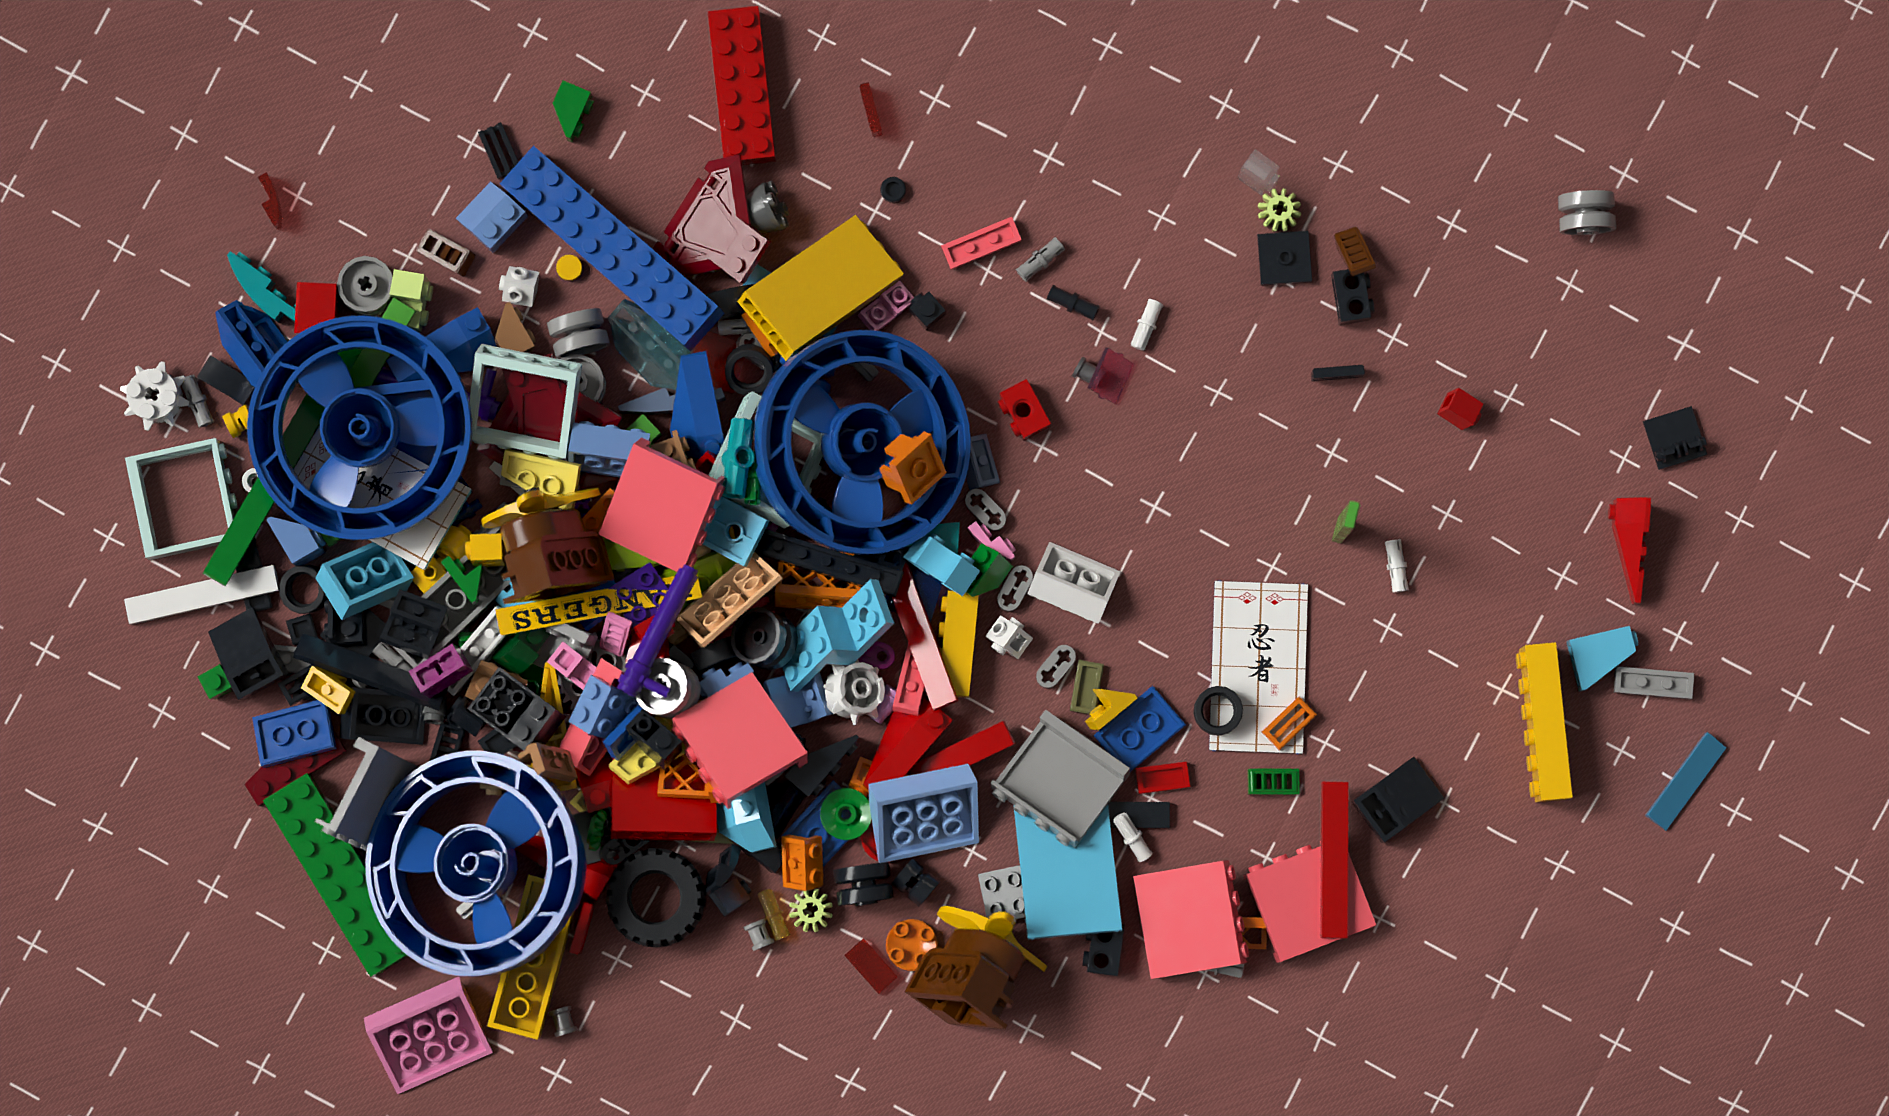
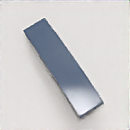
[618,387,726,415]

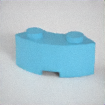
[904,533,980,597]

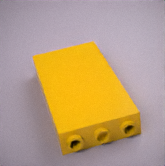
[737,215,904,361]

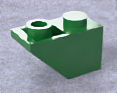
[552,80,594,143]
[965,543,1013,597]

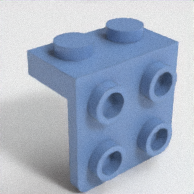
[763,672,833,728]
[569,675,640,739]

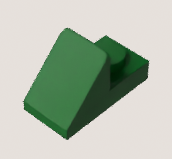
[441,556,483,605]

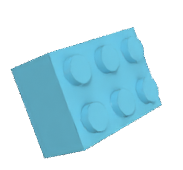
[316,542,414,620]

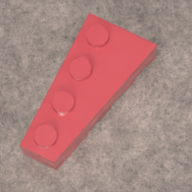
[559,658,624,777]

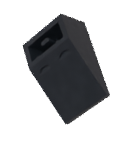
[208,607,290,700]
[468,667,566,750]
[785,735,859,797]
[1352,756,1444,843]

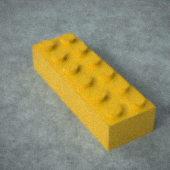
[1516,642,1572,803]
[487,875,575,1040]

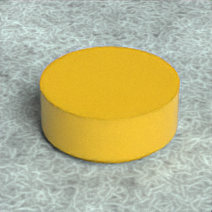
[556,255,582,281]

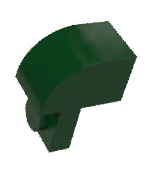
[491,628,550,674]

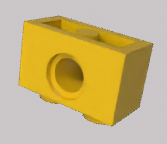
[465,533,505,567]

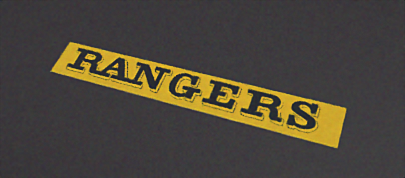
[495,574,702,636]

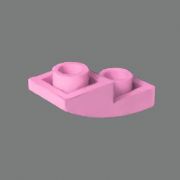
[858,280,914,331]
[968,522,1016,562]

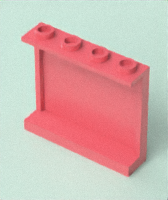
[598,438,725,572]
[671,672,808,809]
[1243,841,1376,963]
[1133,860,1249,979]

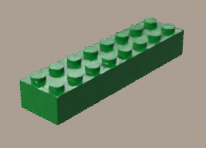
[263,773,408,977]

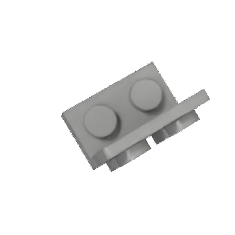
[532,623,598,683]

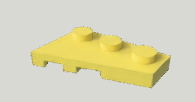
[501,449,582,509]
[609,715,686,784]

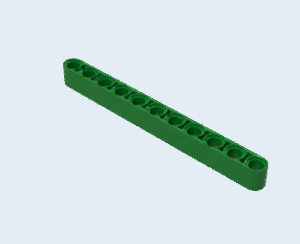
[203,349,363,586]

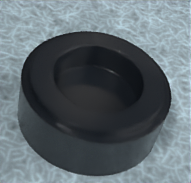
[880,177,906,203]

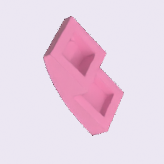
[547,641,597,690]

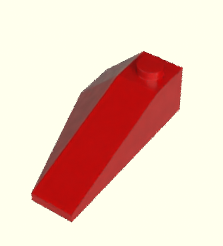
[863,698,953,790]

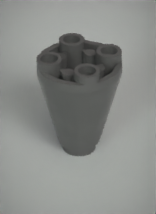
[747,180,789,234]

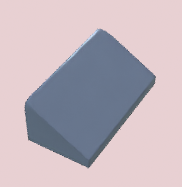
[966,434,1000,491]

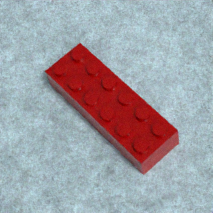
[708,6,776,165]

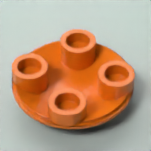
[886,919,937,971]

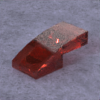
[258,172,282,230]

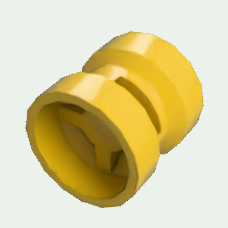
[222,404,249,438]

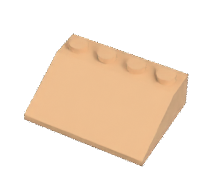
[676,552,783,648]

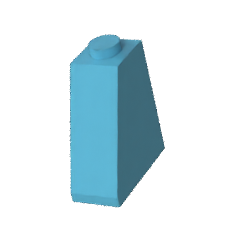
[1566,626,1638,692]

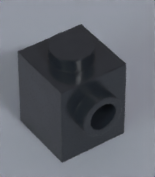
[909,291,946,331]

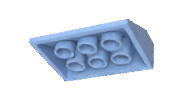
[869,764,979,863]

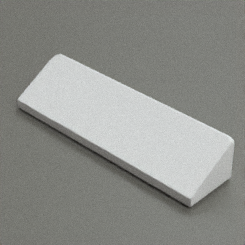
[448,606,508,696]

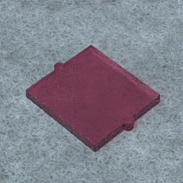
[1087,347,1134,404]

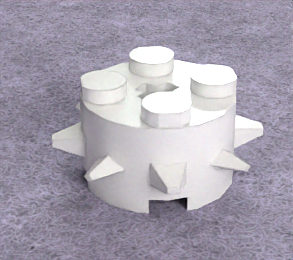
[120,361,189,431]
[823,659,885,725]

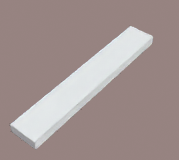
[124,565,279,625]

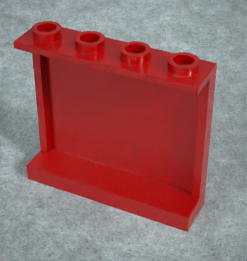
[610,754,717,841]

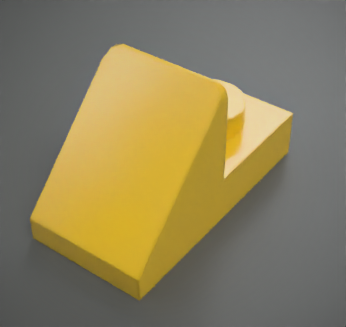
[301,666,355,714]
[1085,689,1137,730]

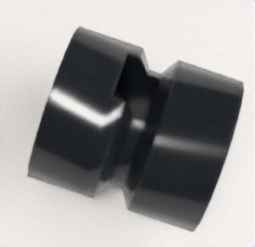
[891,858,940,907]

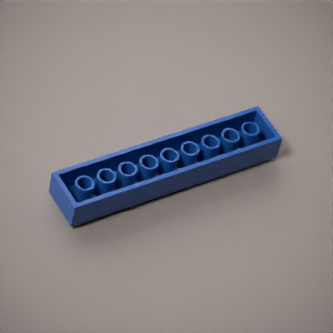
[500,146,724,352]

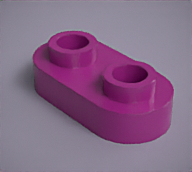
[858,641,895,669]

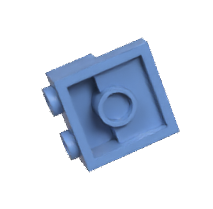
[699,662,754,699]

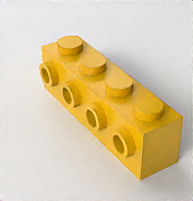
[938,591,979,698]

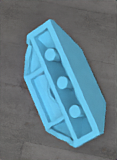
[716,782,776,853]

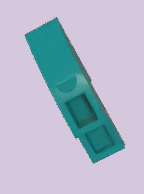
[227,251,296,323]

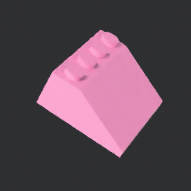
[364,976,493,1094]

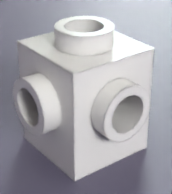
[499,266,539,307]
[986,615,1033,659]

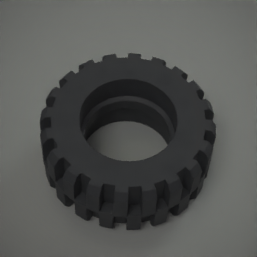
[605,848,706,948]

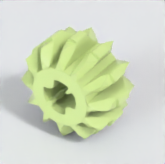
[1258,188,1301,232]
[789,889,833,932]

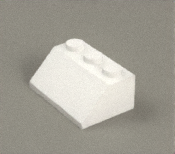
[1027,542,1121,624]

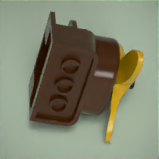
[481,487,615,604]
[904,906,1047,1029]

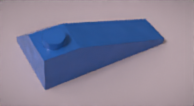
[386,307,497,383]
[670,351,725,459]

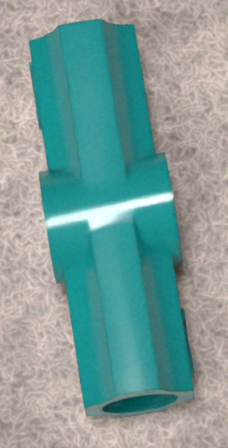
[722,418,755,499]

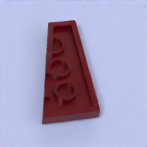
[244,730,347,806]

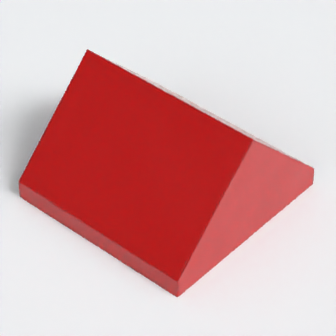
[294,282,340,334]

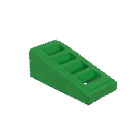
[1247,768,1300,795]

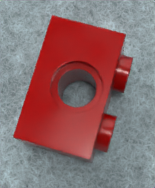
[997,379,1051,441]

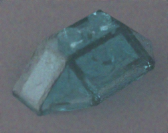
[608,299,691,390]

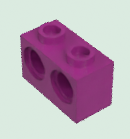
[409,644,473,698]

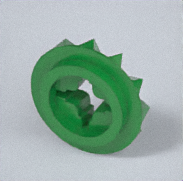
[586,810,607,851]

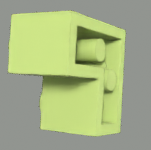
[389,269,433,332]

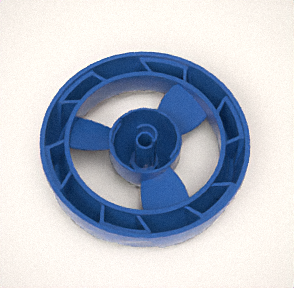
[247,316,472,540]
[754,330,971,554]
[366,751,587,977]

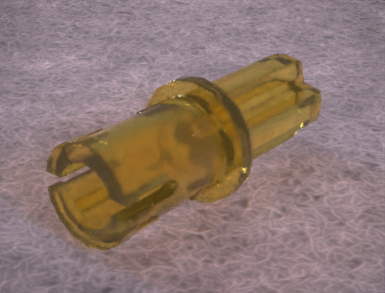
[758,889,791,941]

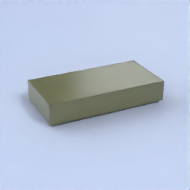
[1070,660,1104,714]

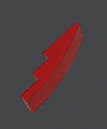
[910,721,1016,775]

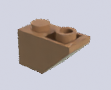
[494,302,536,353]

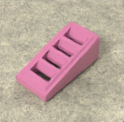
[600,612,632,657]

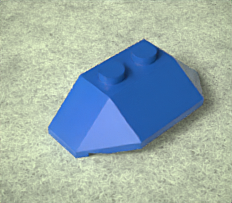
[215,300,287,387]

